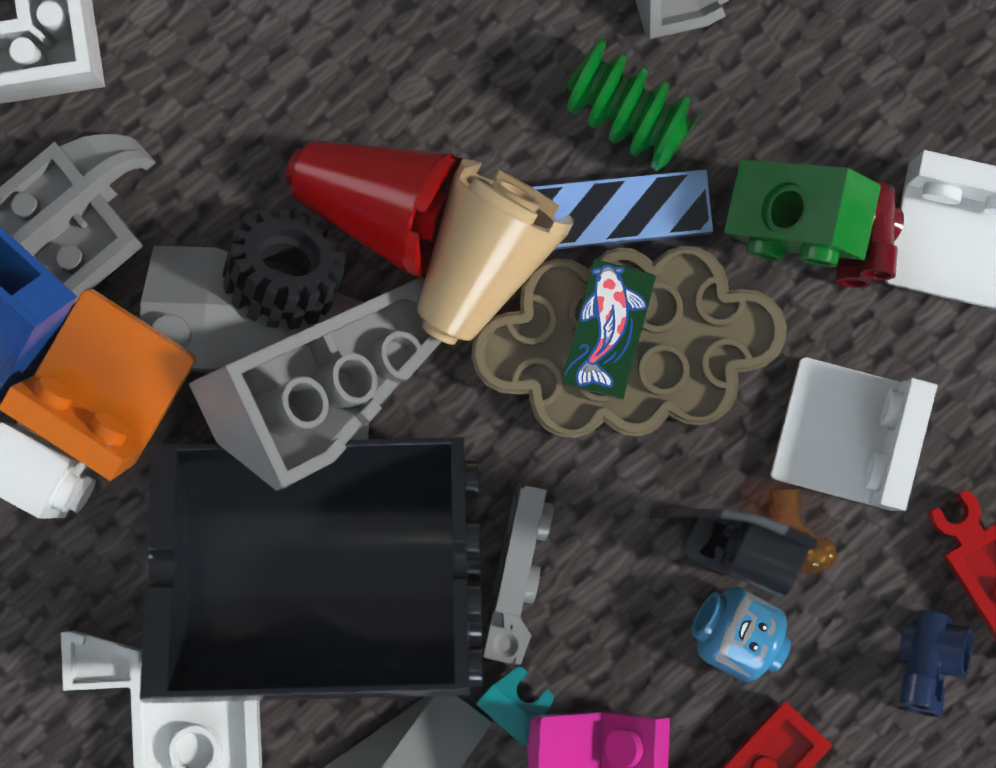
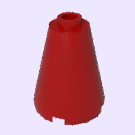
[286,140,463,278]

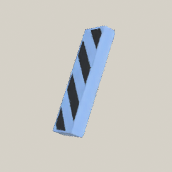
[532,169,713,250]

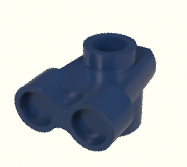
[899,610,973,717]

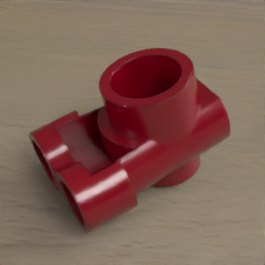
[836,181,904,288]

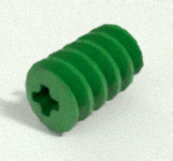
[563,38,704,172]

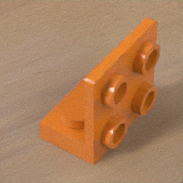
[0,289,196,481]

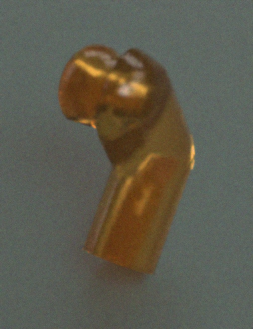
[769,489,837,575]

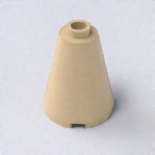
[417,159,574,345]

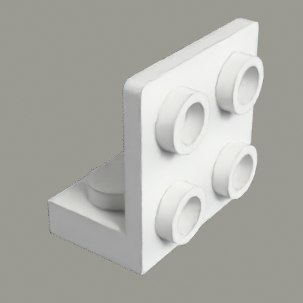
[884,150,996,310]
[770,357,938,511]

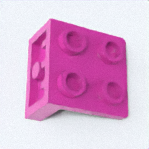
[526,711,670,768]

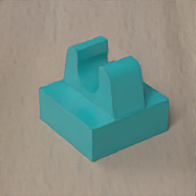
[474,667,554,747]

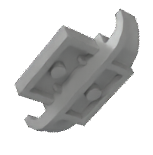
[0,134,156,306]

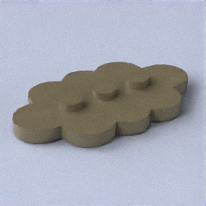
[471,246,787,439]

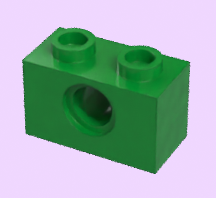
[724,160,881,267]

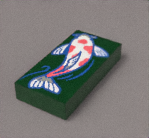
[561,259,656,400]

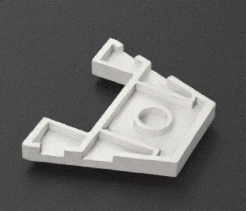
[61,631,262,768]

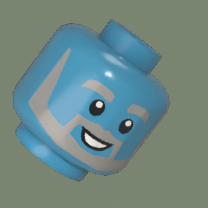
[691,586,791,682]

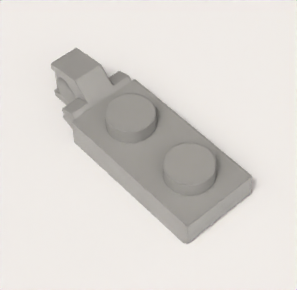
[482,484,553,665]

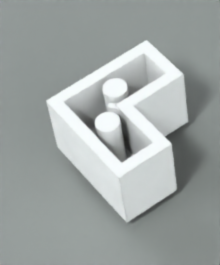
[0,0,105,104]
[0,422,96,518]

